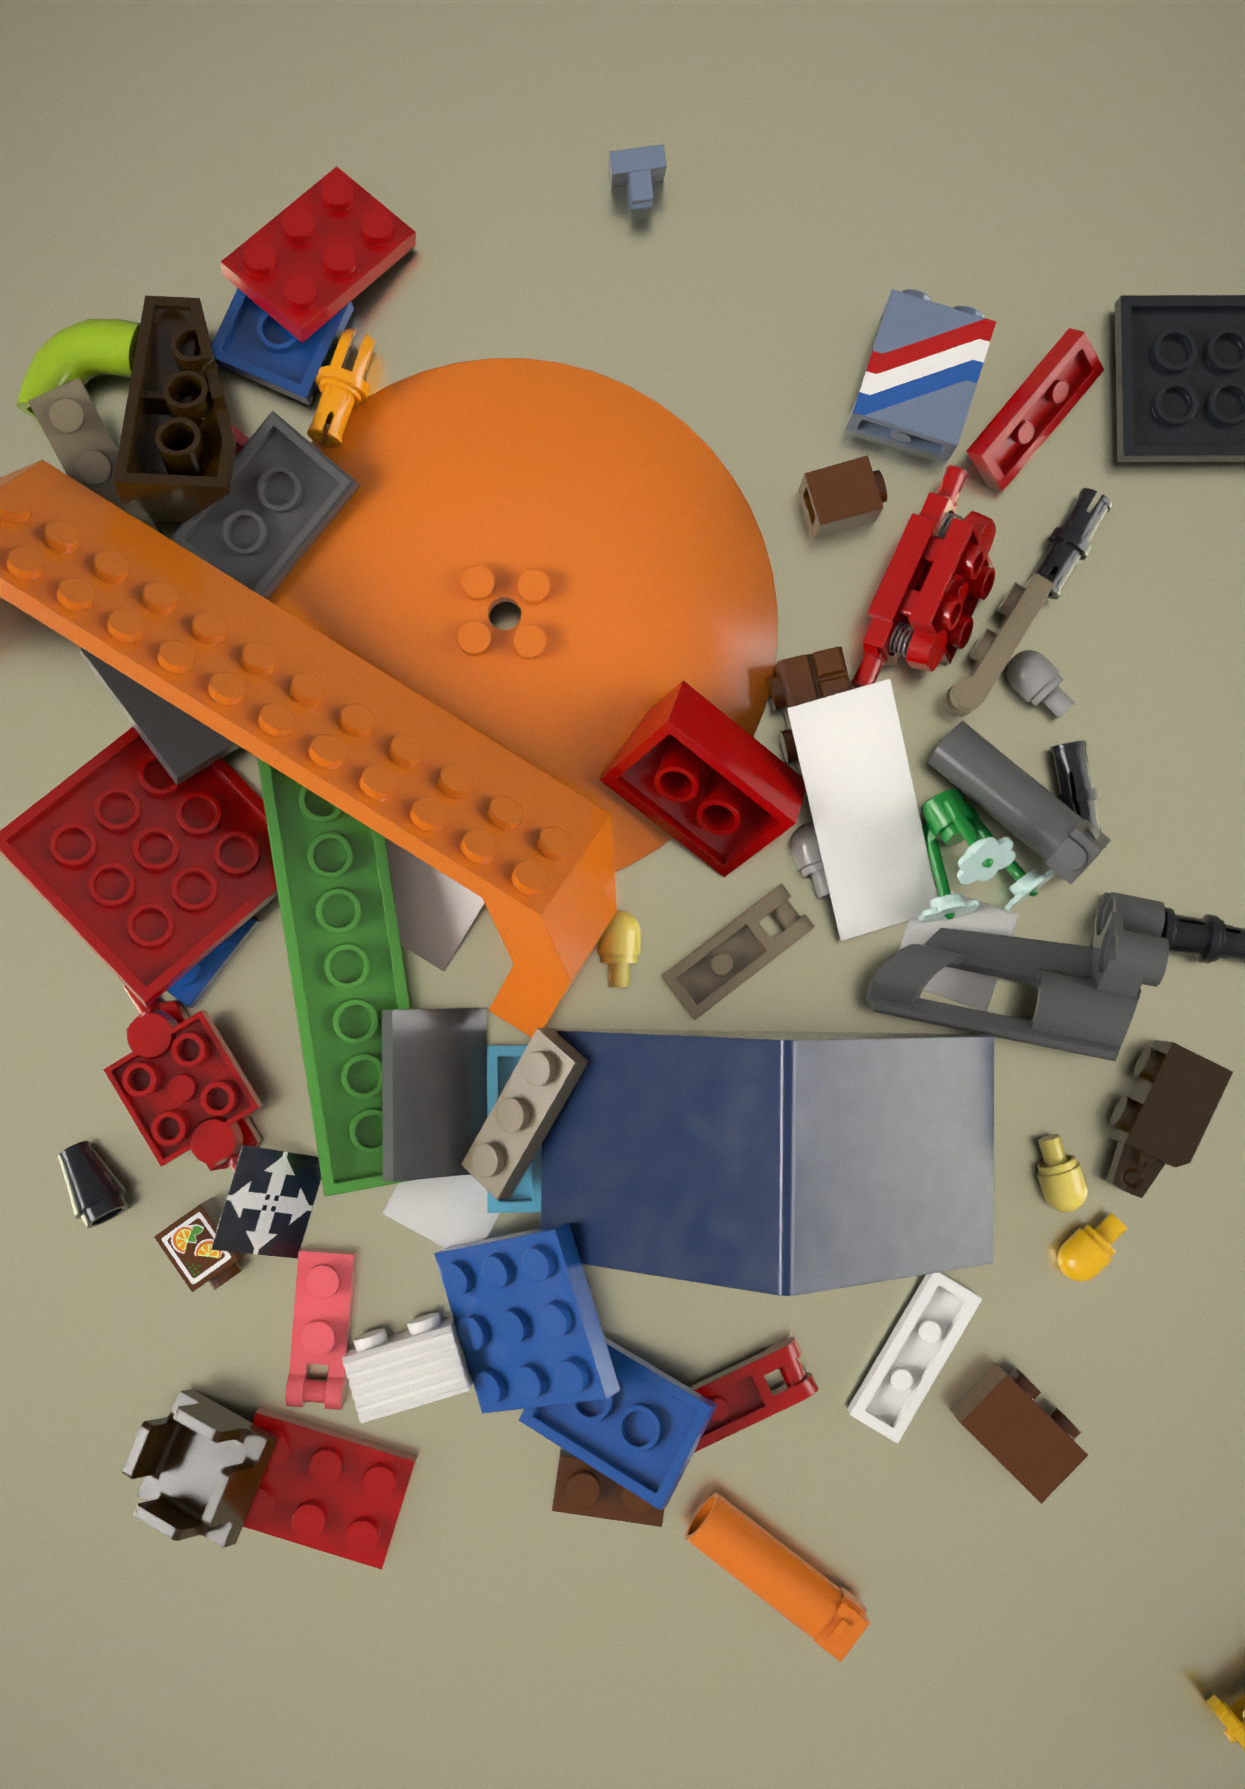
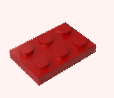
[221,166,416,343]
[243,1407,417,1570]

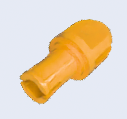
[307,328,375,448]

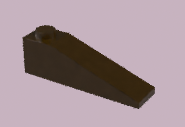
[113,295,236,522]

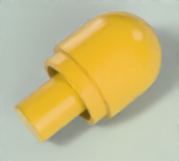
[1057,1213,1127,1282]

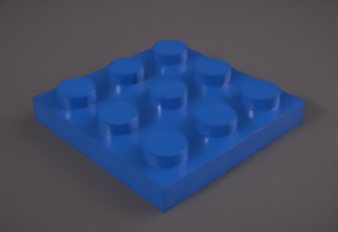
[434,1223,620,1414]

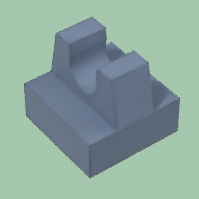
[608,144,667,212]

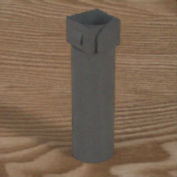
[928,721,1111,884]

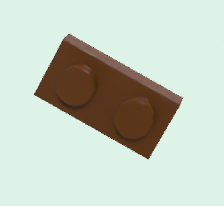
[552,1449,665,1527]

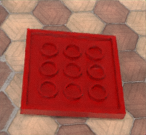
[0,727,278,1008]

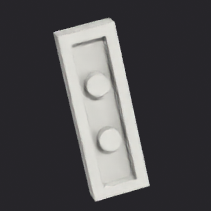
[847,1272,982,1444]

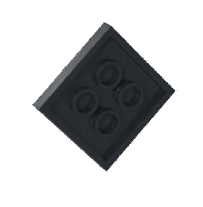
[1115,295,1245,462]

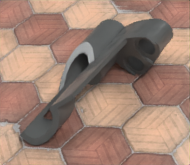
[865,892,1169,1061]

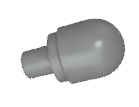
[1007,650,1075,718]
[791,822,830,899]

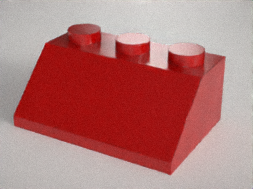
[600,680,806,877]

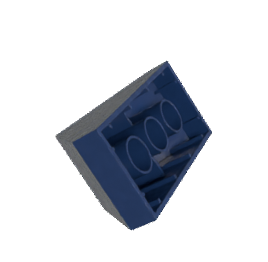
[541,1028,994,1296]

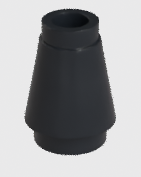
[57,1141,128,1228]

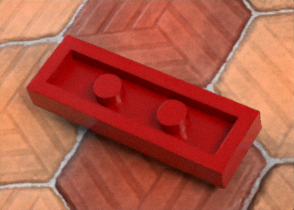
[966,328,1104,492]

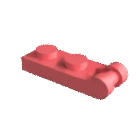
[285,1247,357,1410]

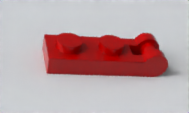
[689,1337,819,1453]

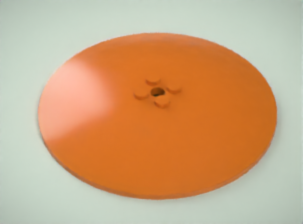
[268,358,778,872]

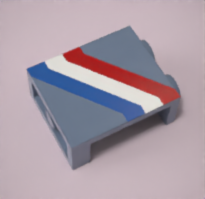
[846,289,996,461]

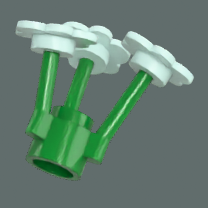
[918,789,1056,923]

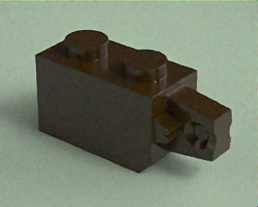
[1106,1040,1233,1198]

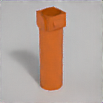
[685,1492,870,1662]

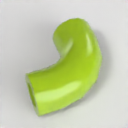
[16,319,140,418]

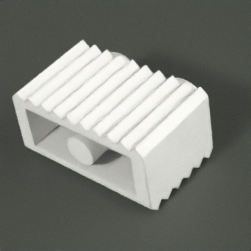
[342,1313,472,1424]

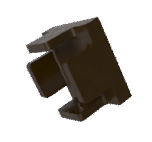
[122,1389,279,1548]

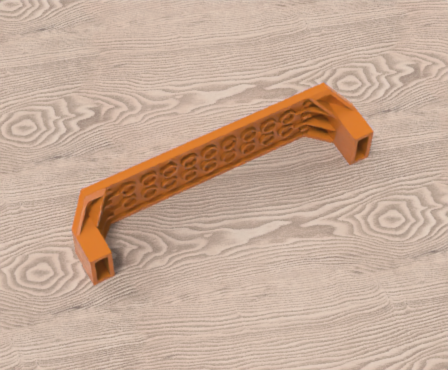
[0,460,617,1038]

